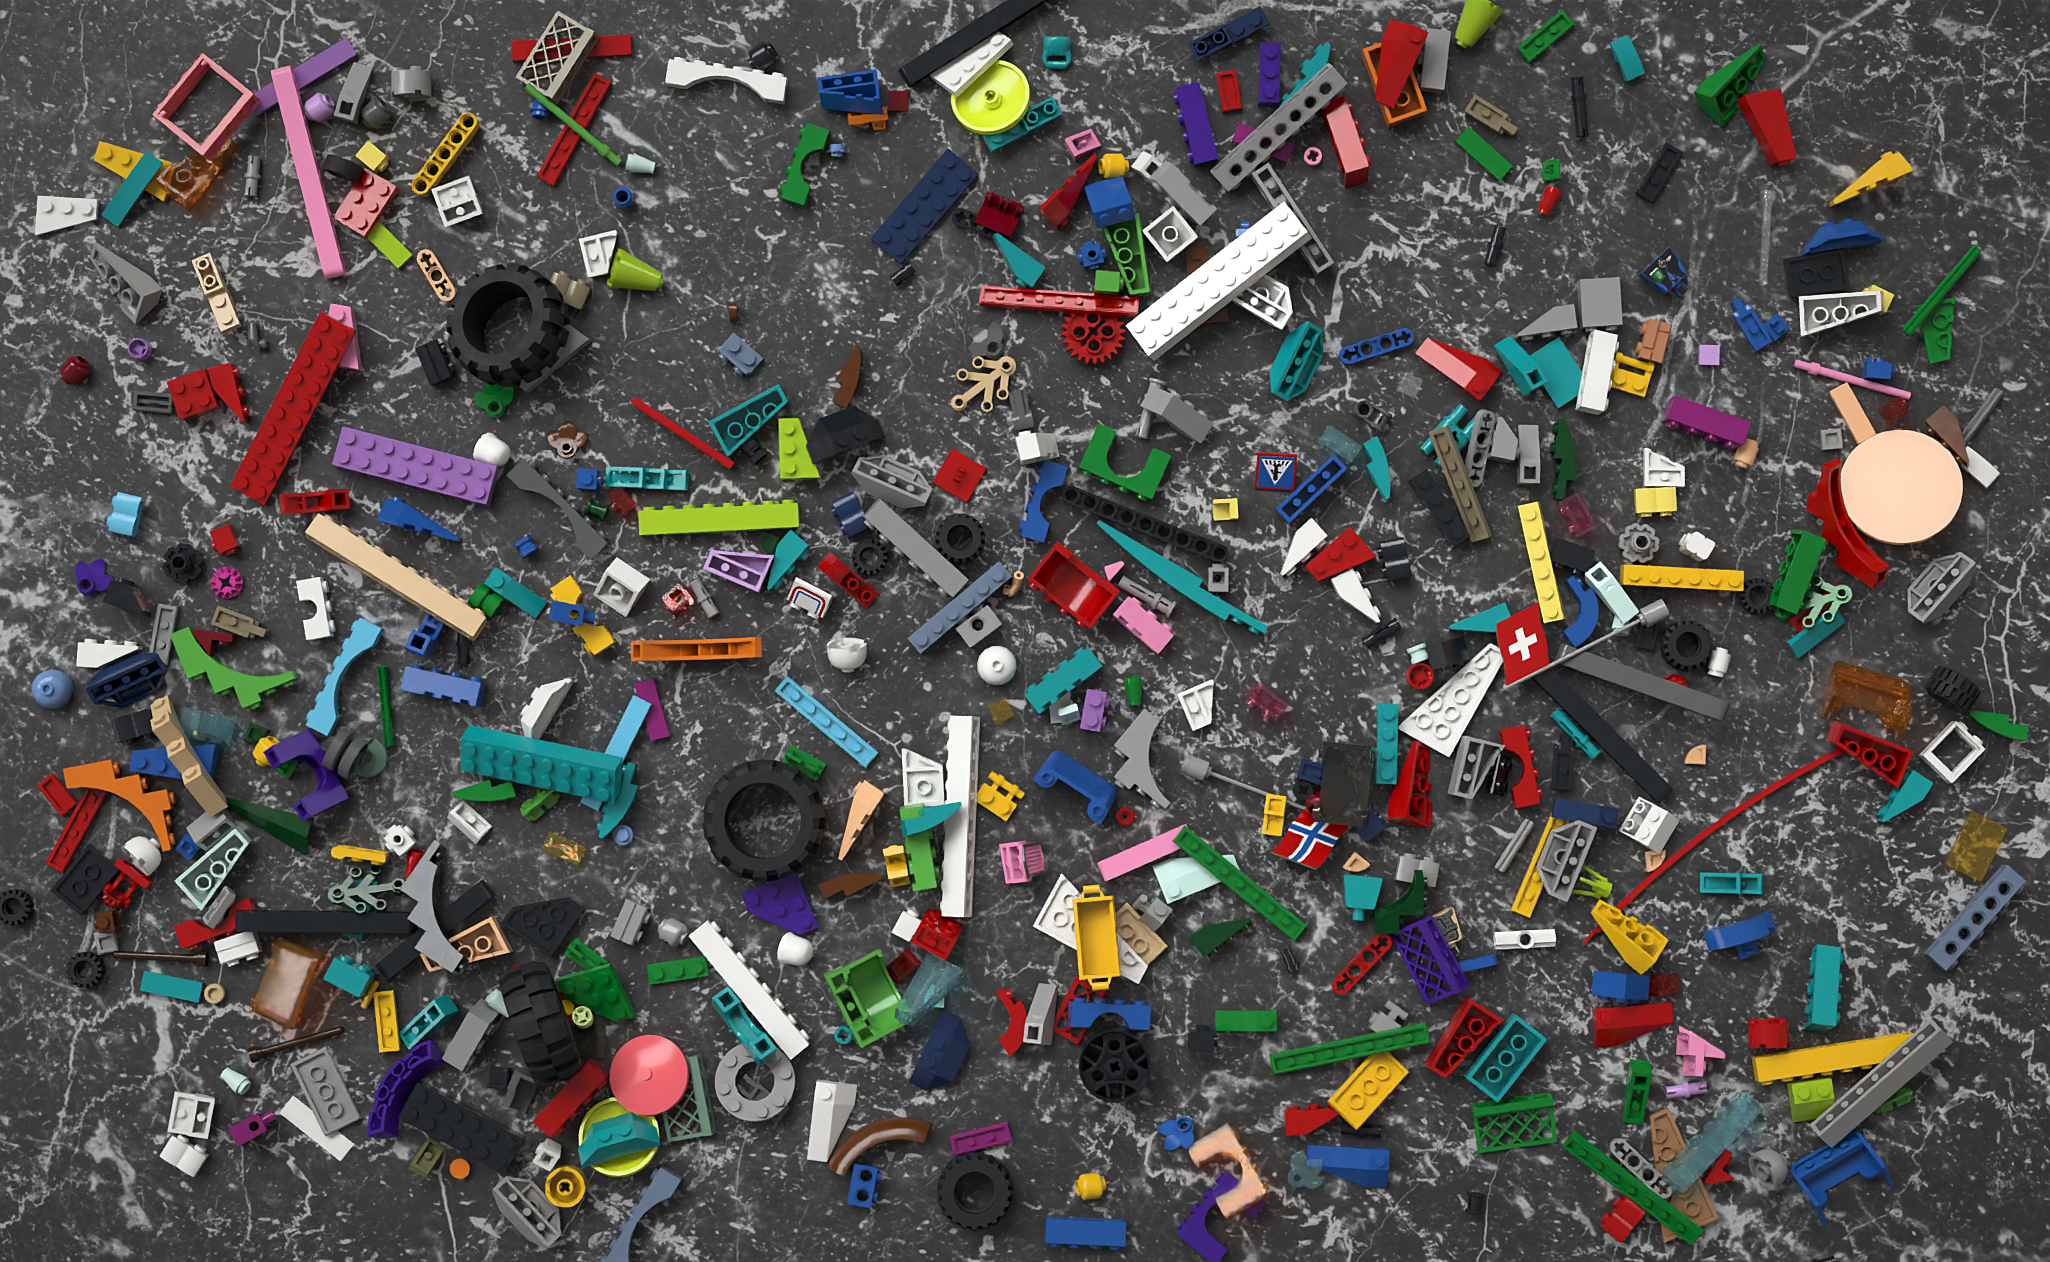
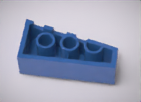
[129,744,220,781]

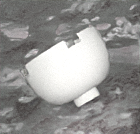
[827,638,867,672]
[977,646,1017,685]
[121,836,161,876]

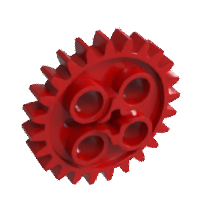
[1061,312,1126,366]

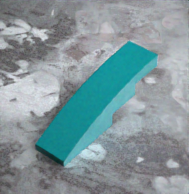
[102,151,164,227]
[605,467,689,491]

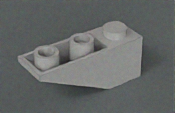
[334,62,373,124]
[1516,304,1578,341]
[1517,425,1540,485]
[1023,983,1058,1045]

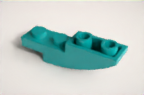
[1279,42,1330,107]
[982,96,1062,153]
[597,762,640,838]

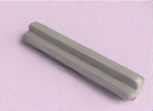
[1495,819,1534,872]

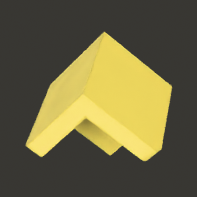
[1212,498,1238,521]

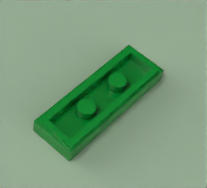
[1516,10,1575,63]
[1455,126,1512,182]

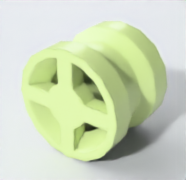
[572,1006,594,1029]

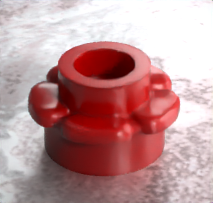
[1115,807,1135,826]

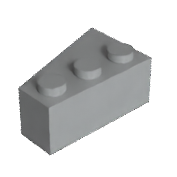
[1149,161,1217,226]
[1447,735,1505,799]

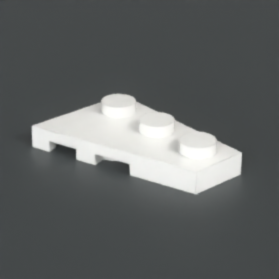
[35,196,99,236]

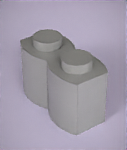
[1394,853,1440,887]

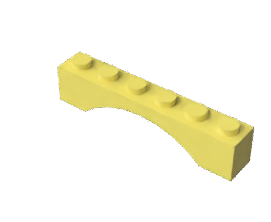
[1518,502,1566,623]

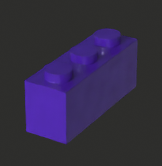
[1258,43,1281,107]

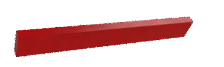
[979,285,1140,317]

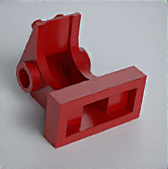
[102,858,155,911]

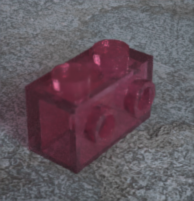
[1557,492,1597,538]
[1244,681,1289,722]

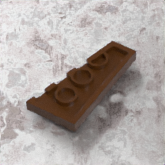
[1185,244,1230,324]

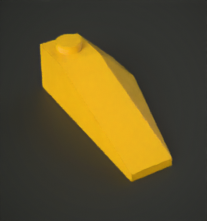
[1829,151,1913,207]
[1591,900,1669,975]

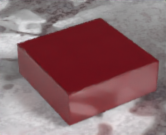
[888,91,908,112]

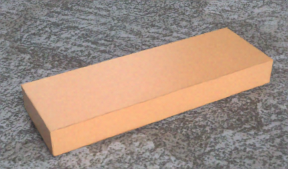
[1828,382,1876,444]

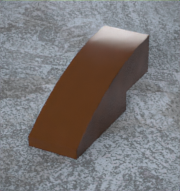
[833,345,862,409]
[818,873,883,899]

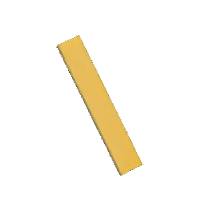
[1511,813,1571,918]

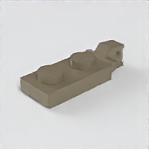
[1464,95,1518,137]
[211,605,269,639]

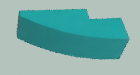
[1361,436,1390,501]
[900,802,962,838]
[1700,872,1764,894]

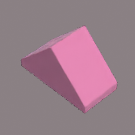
[1064,129,1101,161]

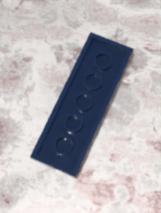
[871,149,978,265]

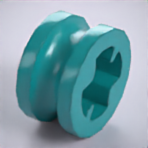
[834,1026,853,1044]

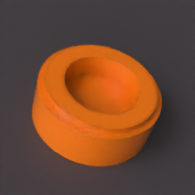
[450,1158,471,1179]

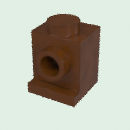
[94,910,121,933]

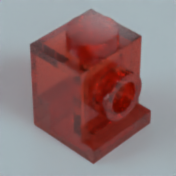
[607,487,639,519]
[660,583,694,618]

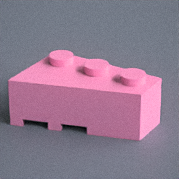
[328,304,363,372]
[1112,596,1174,654]

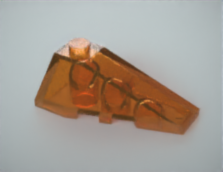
[155,139,239,212]

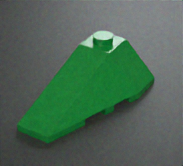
[1694,44,1766,126]

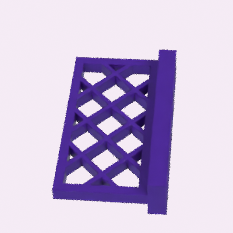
[1390,914,1470,1005]

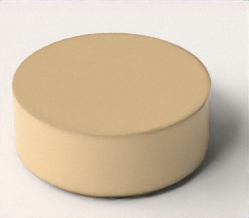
[204,983,226,1004]

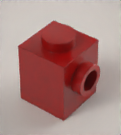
[210,524,241,557]

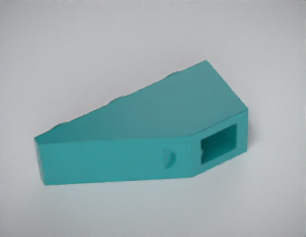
[1493,336,1548,396]
[767,530,810,591]
[1877,770,1933,822]

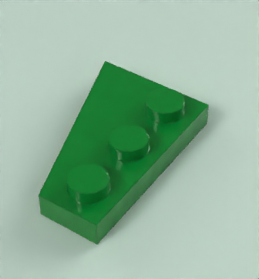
[1915,297,1956,364]

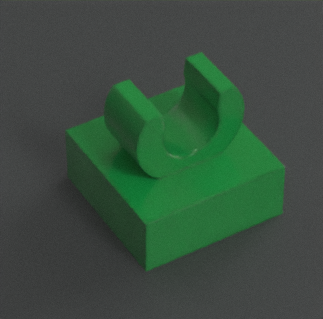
[274,761,300,779]

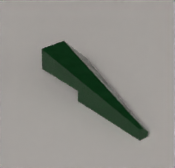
[226,797,315,856]

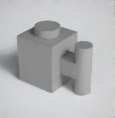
[1132,894,1173,932]
[1368,1000,1408,1032]

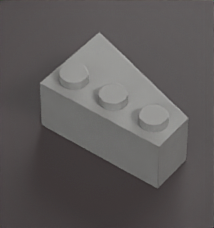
[1140,386,1213,443]
[442,998,500,1071]

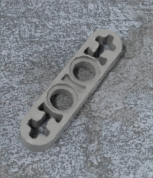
[1465,409,1495,487]
[1609,1138,1673,1199]

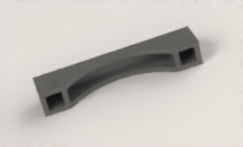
[506,458,609,561]

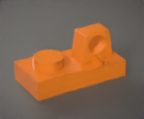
[848,107,888,131]

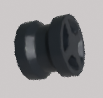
[1292,780,1313,800]

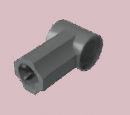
[1009,389,1034,431]

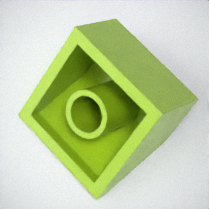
[1787,1076,1835,1122]

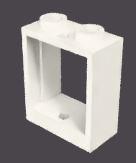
[1918,721,1985,783]

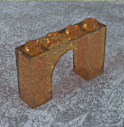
[1188,1124,1269,1220]

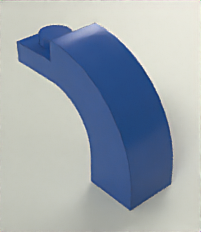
[1561,576,1599,648]
[405,613,445,658]
[1703,911,1776,951]

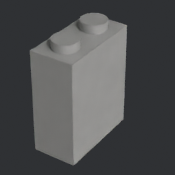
[1577,277,1623,332]

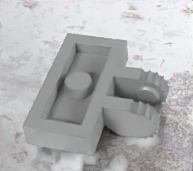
[202,886,236,928]

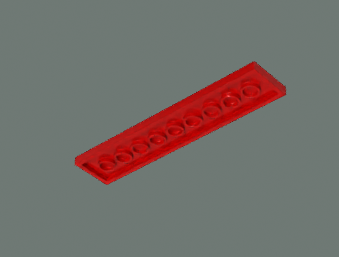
[230,311,357,505]

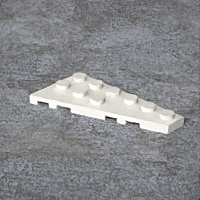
[1398,643,1503,757]
[1033,873,1148,984]

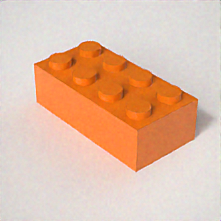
[1361,43,1427,128]

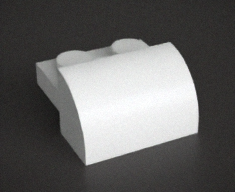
[431,176,483,227]
[167,1091,215,1139]

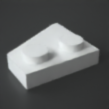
[579,230,618,278]
[1643,448,1685,488]
[1177,679,1214,731]

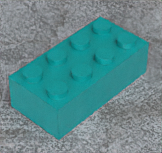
[1463,1013,1547,1103]

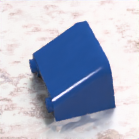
[1033,751,1117,824]

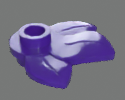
[74,559,114,595]

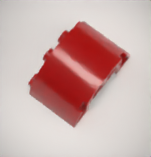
[1028,541,1120,629]

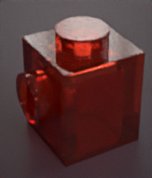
[1877,396,1910,425]

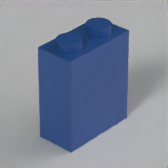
[1084,176,1135,229]

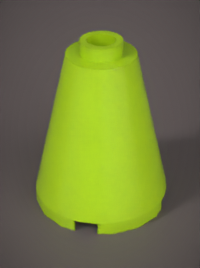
[1454,0,1504,49]
[606,248,664,291]

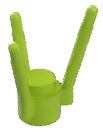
[1571,864,1612,899]

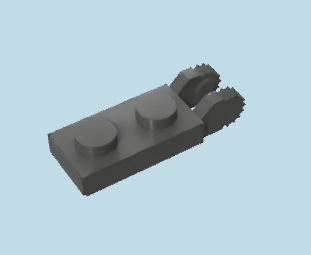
[736,1074,790,1124]

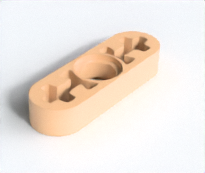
[417,249,456,302]

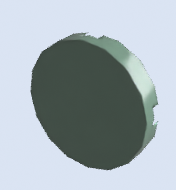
[355,738,388,777]

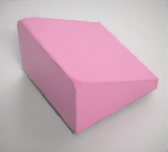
[1104,561,1124,581]

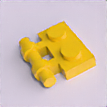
[977,771,1025,821]

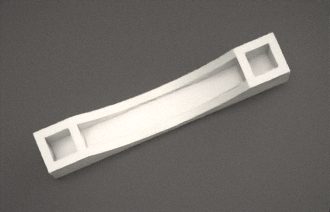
[665,57,788,104]

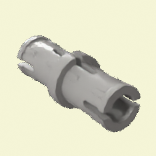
[244,155,261,197]
[689,578,719,619]

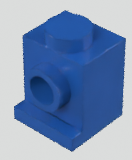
[1862,357,1895,381]

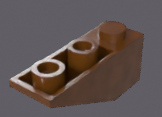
[1925,405,1969,468]

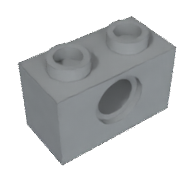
[956,604,1002,648]

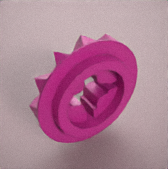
[210,567,243,599]

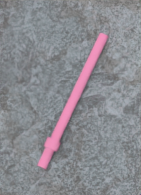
[1794,359,1911,400]

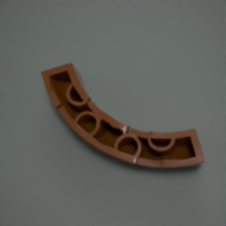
[827,1117,931,1176]

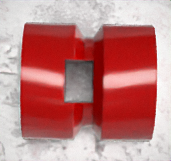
[1405,663,1434,689]

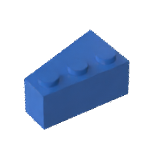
[817,69,883,115]

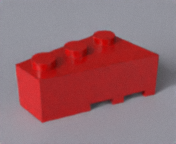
[1303,527,1376,582]

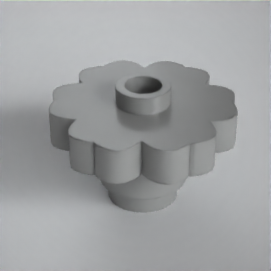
[1618,523,1659,563]

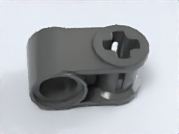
[1353,400,1393,433]

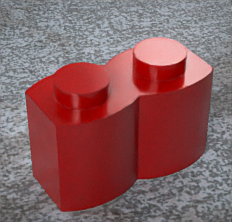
[1600,1195,1645,1243]

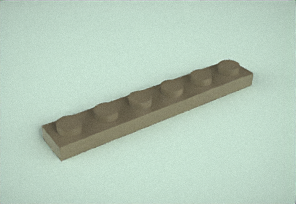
[1429,425,1491,543]

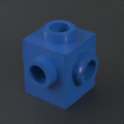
[1077,241,1107,271]

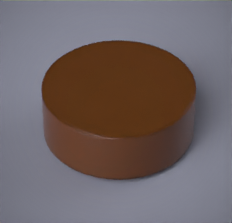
[728,302,738,322]

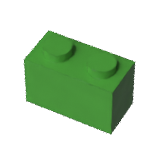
[1094,270,1124,295]

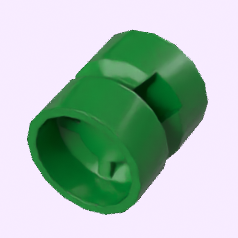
[468,582,506,619]

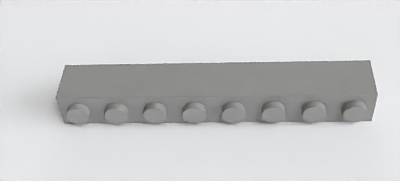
[1810,1019,1953,1148]

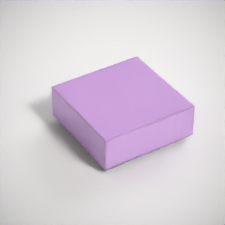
[1698,345,1720,366]

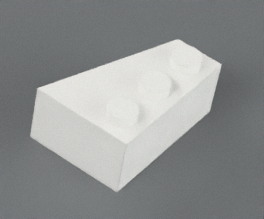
[1016,430,1060,465]

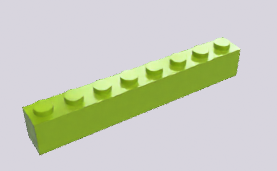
[638,500,800,536]

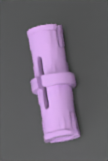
[1665,1081,1707,1099]

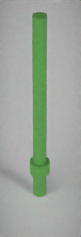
[524,83,622,166]

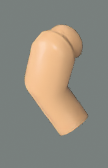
[1002,571,1024,597]

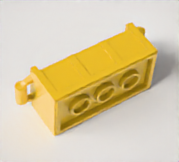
[1072,885,1121,991]

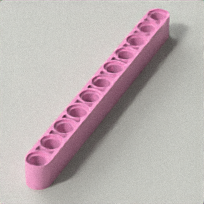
[271,65,346,280]

